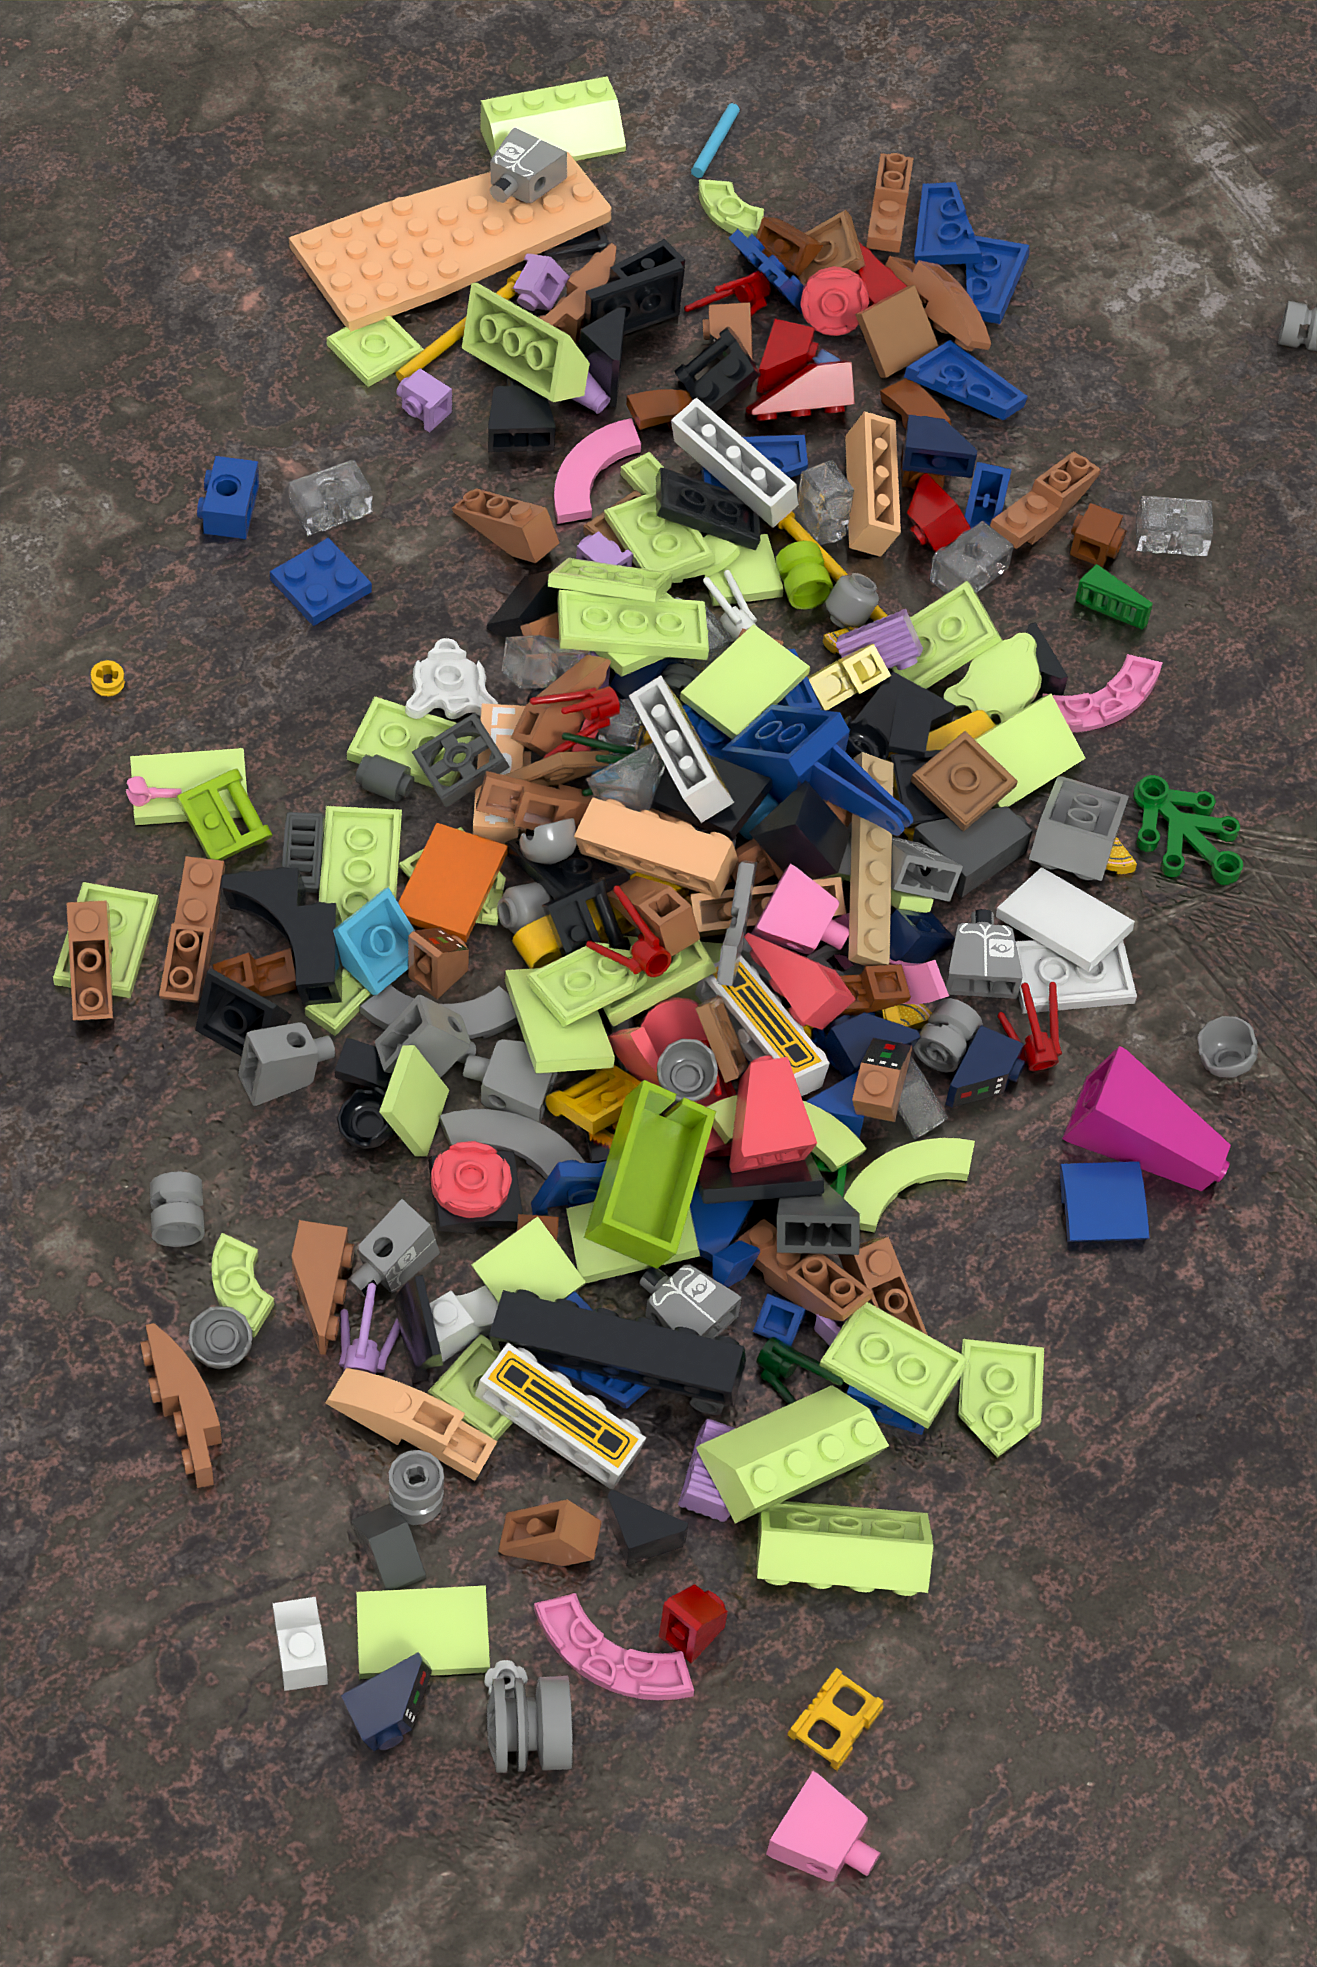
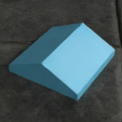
[333,887,415,995]

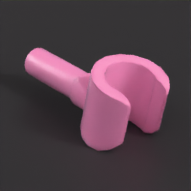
[126,776,182,807]

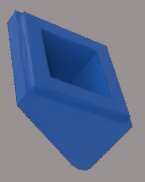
[712,1240,760,1288]
[753,1293,807,1347]

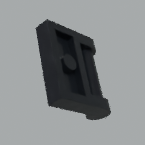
[674,326,761,413]
[542,877,631,957]

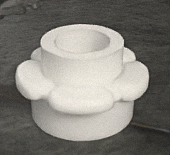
[484,1660,528,1698]

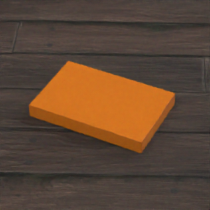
[398,823,508,942]

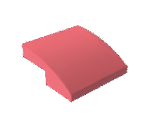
[608,1026,660,1086]

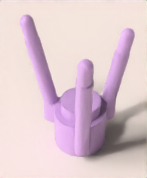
[339,1283,400,1374]

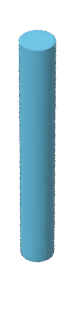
[691,103,740,178]

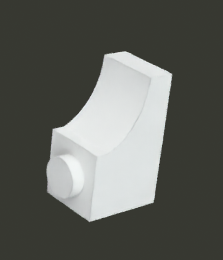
[430,1285,499,1362]
[273,1597,328,1691]

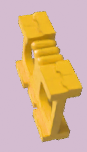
[787,1668,884,1771]

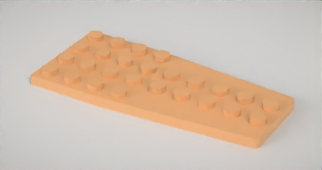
[289,151,611,332]

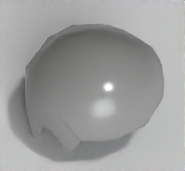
[519,818,577,864]
[1197,1016,1258,1078]
[657,1038,718,1102]
[188,1306,253,1369]

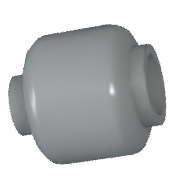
[825,573,879,628]
[497,882,554,934]

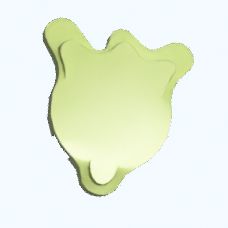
[944,633,1042,722]

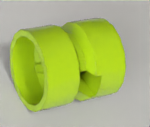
[775,541,834,610]

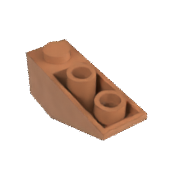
[452,488,560,563]
[511,655,611,757]
[607,876,700,957]
[67,900,113,1021]
[291,1220,355,1355]
[838,1237,928,1335]

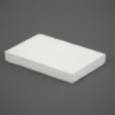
[996,867,1135,972]
[1015,940,1137,1014]

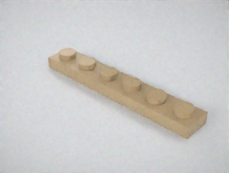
[848,752,894,966]

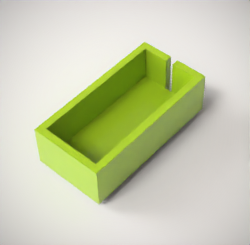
[584,1080,716,1269]

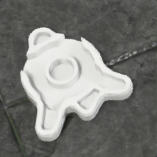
[405,638,498,719]

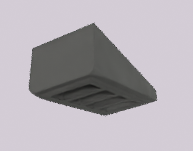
[282,812,325,893]

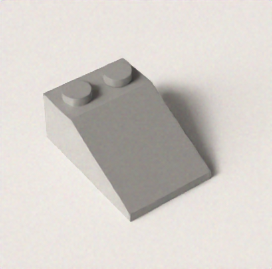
[1029,775,1129,881]

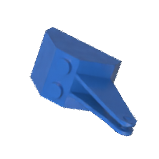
[721,704,913,836]

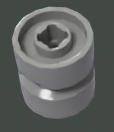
[1278,301,1317,352]
[913,998,983,1073]
[150,1171,205,1247]
[389,1450,444,1525]

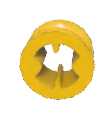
[90,660,125,696]

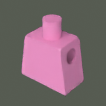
[751,864,849,955]
[766,1771,881,1882]

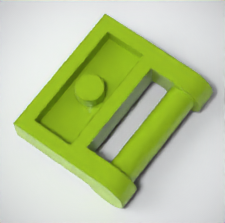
[177,769,273,861]

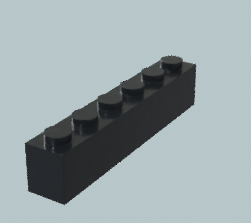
[489,1289,746,1407]

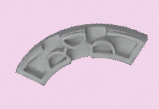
[717,860,757,986]
[360,985,518,1039]
[439,1109,585,1180]

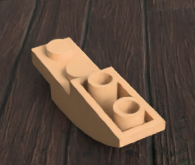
[325,1368,497,1481]

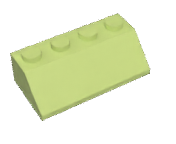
[480,76,626,161]
[462,282,590,402]
[696,1385,889,1523]
[756,1501,933,1596]

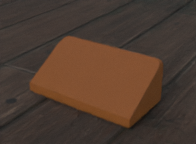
[756,217,823,276]

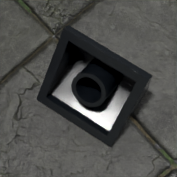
[580,307,626,407]
[487,569,573,660]
[749,780,851,880]
[195,968,292,1057]

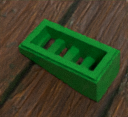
[1075,564,1153,630]

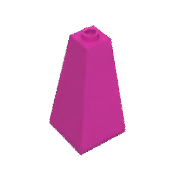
[1062,1046,1231,1191]

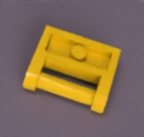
[545,1065,641,1135]

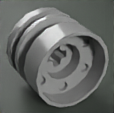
[487,1676,572,1773]

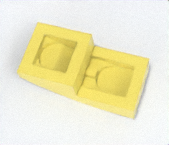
[808,643,891,711]

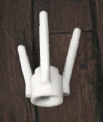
[675,570,757,644]

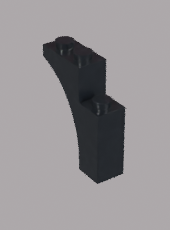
[222,867,343,1006]

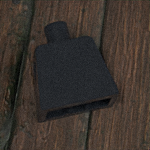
[488,377,556,452]

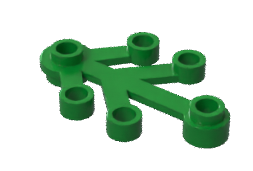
[1133,775,1243,885]

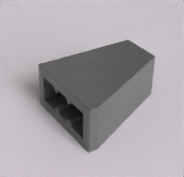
[913,806,1033,898]
[777,1181,860,1255]

